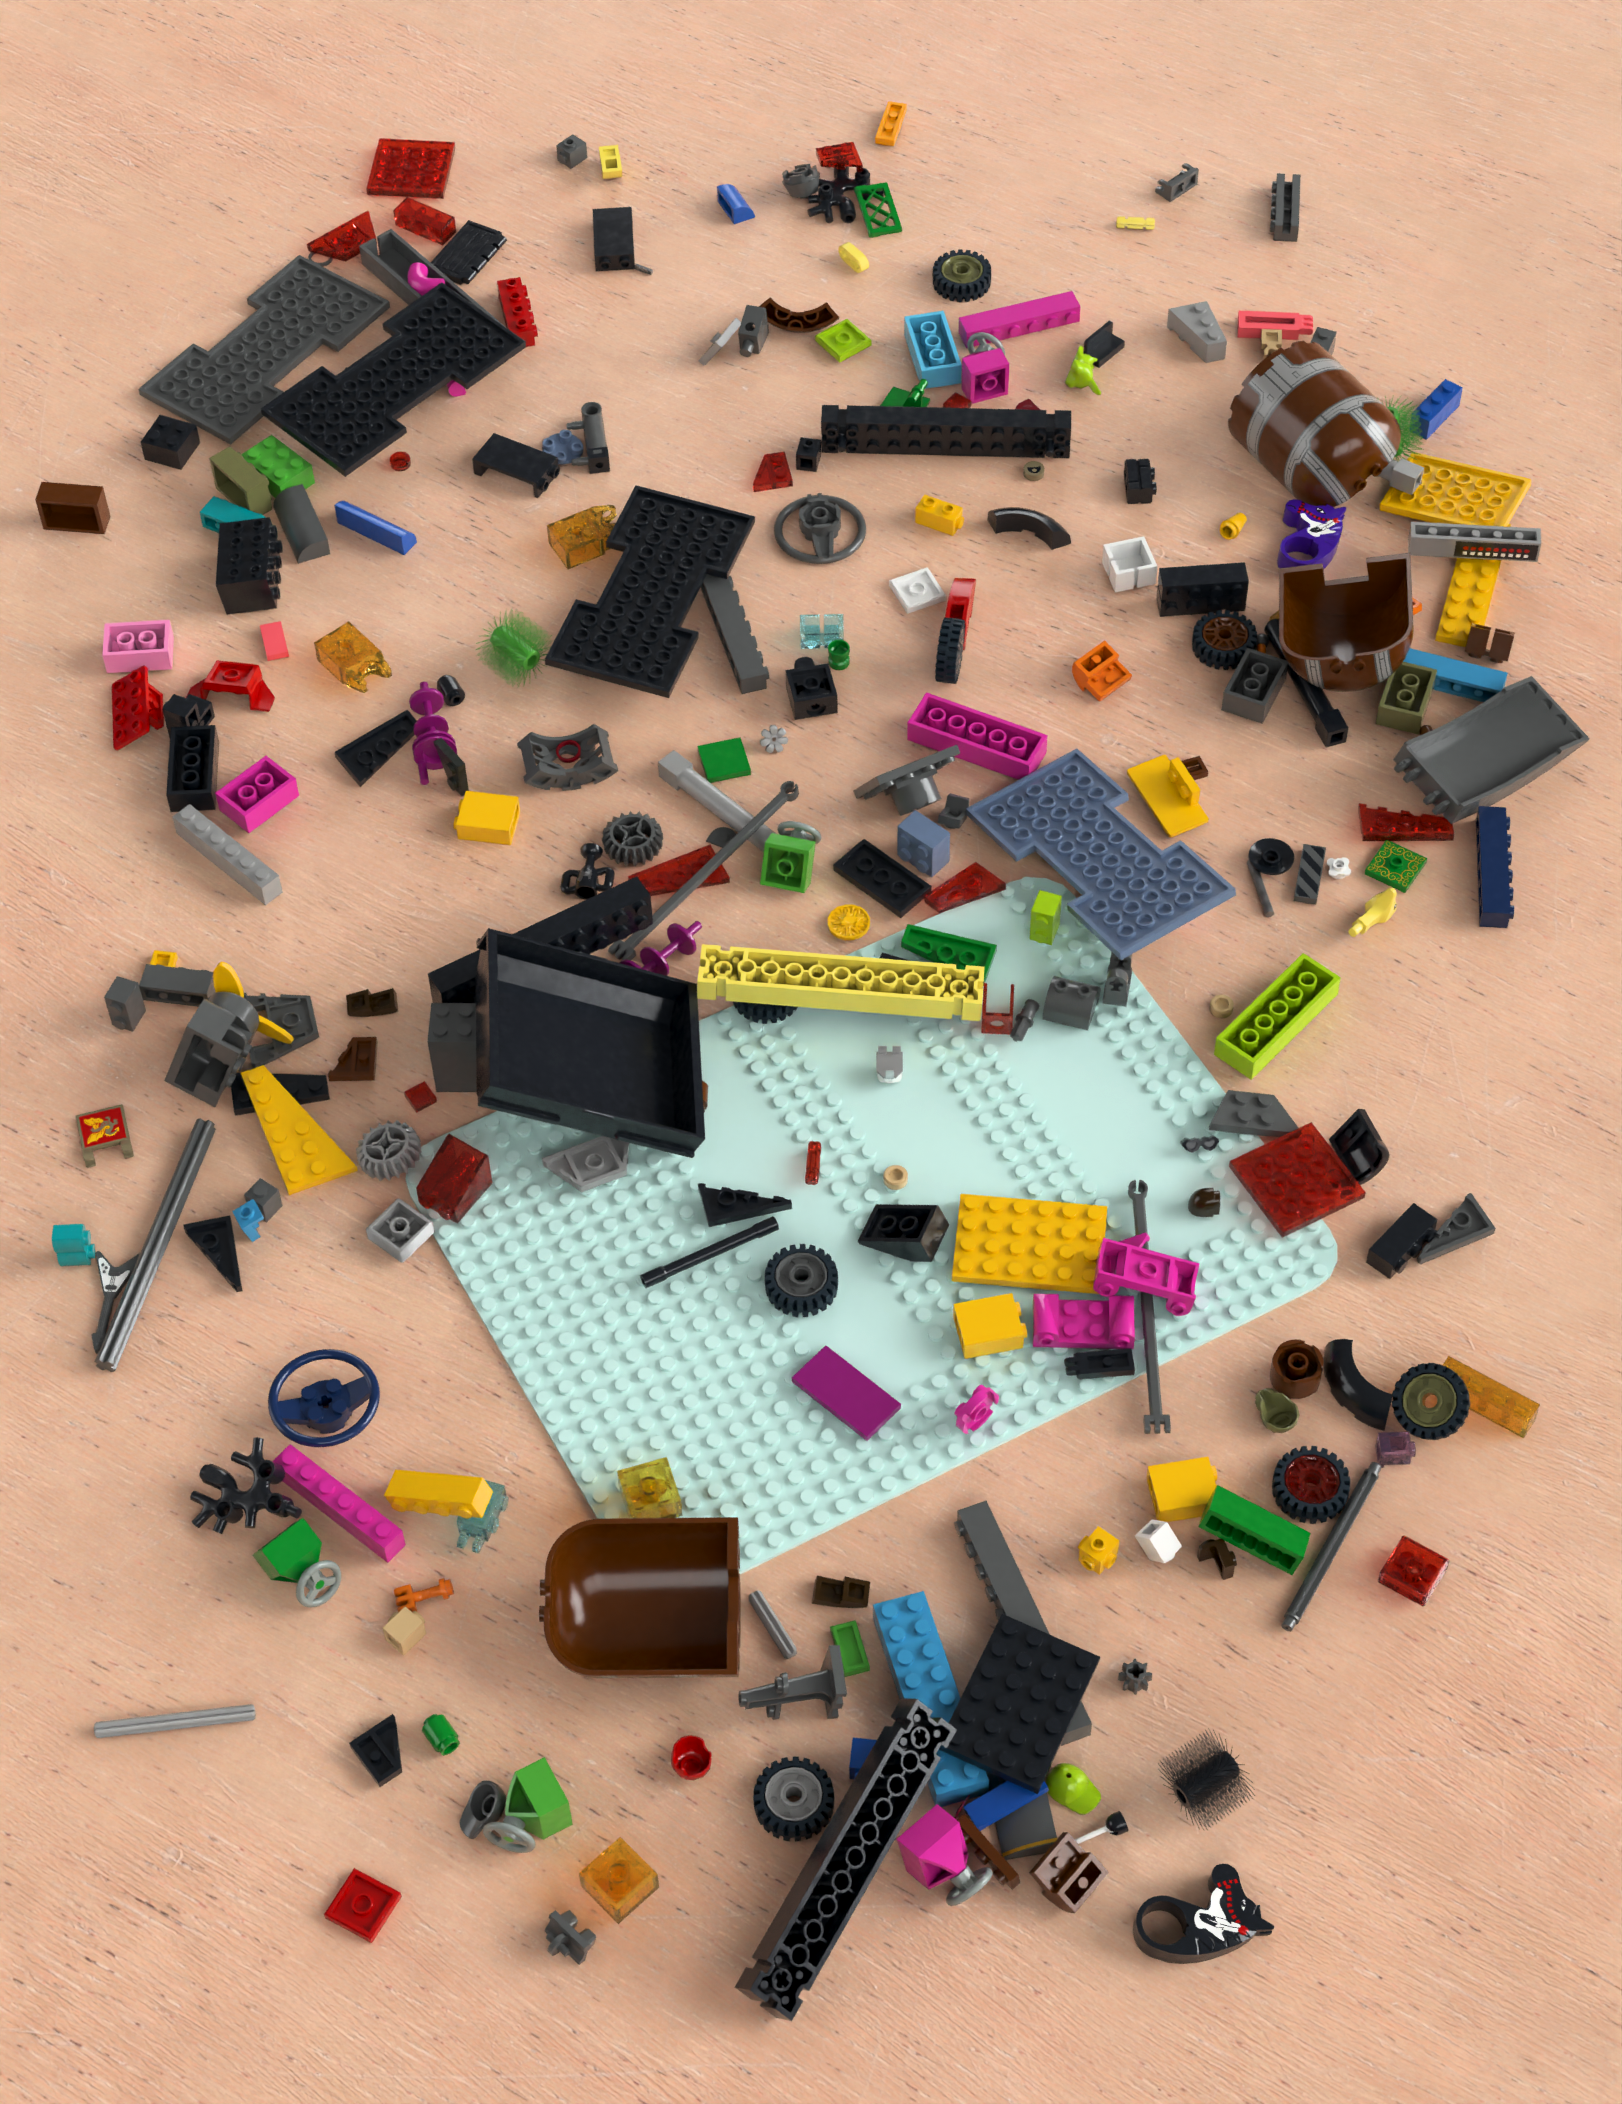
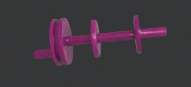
[409,681,457,785]
[619,921,702,976]

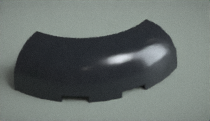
[987,507,1071,550]
[1323,1339,1393,1431]

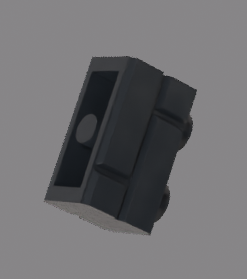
[1124,459,1157,504]

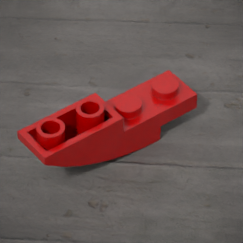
[945,578,976,650]

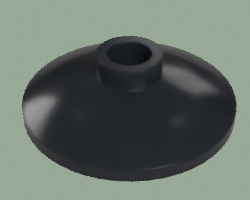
[1248,838,1294,875]

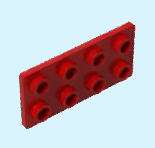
[112,665,164,751]

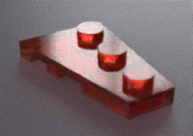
[924,862,1006,913]

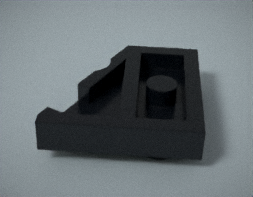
[349,1714,402,1787]

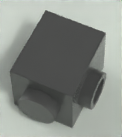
[556,134,587,169]
[244,1178,283,1222]

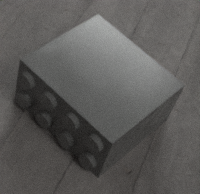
[428,1003,477,1092]

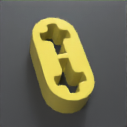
[838,242,869,273]

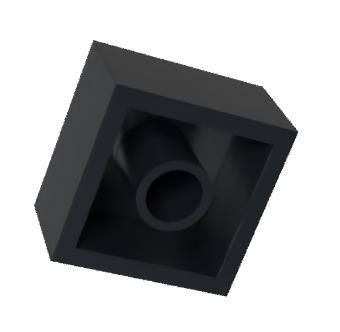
[141,415,200,470]

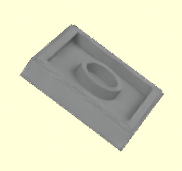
[699,318,741,365]

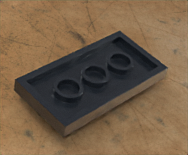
[833,839,932,918]

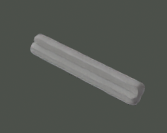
[749,1590,797,1659]

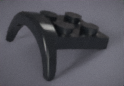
[1329,1109,1390,1190]

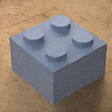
[897,810,950,877]

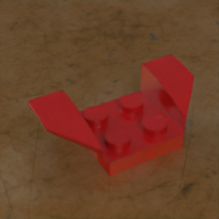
[186,660,275,712]

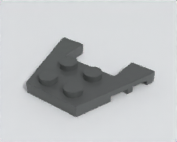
[244,993,319,1068]

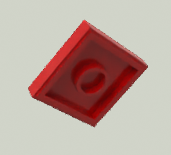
[324,1868,402,1943]

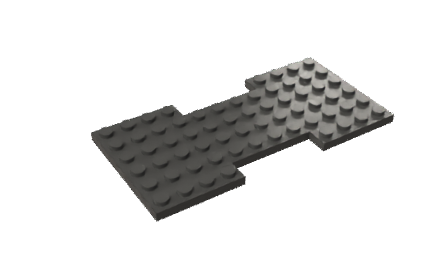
[139,255,390,445]

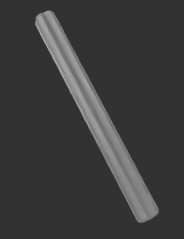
[94,1704,256,1738]

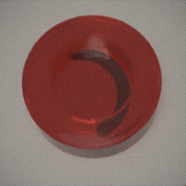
[390,452,411,471]

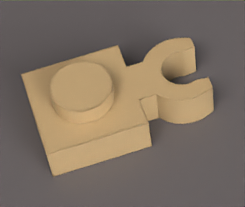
[1261,329,1282,359]

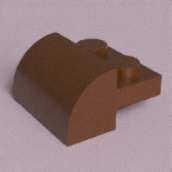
[1029,1832,1109,1913]

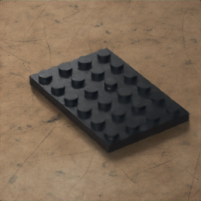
[939,1614,1100,1794]

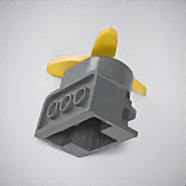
[164,962,294,1107]

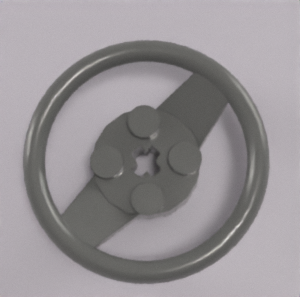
[774,493,866,564]

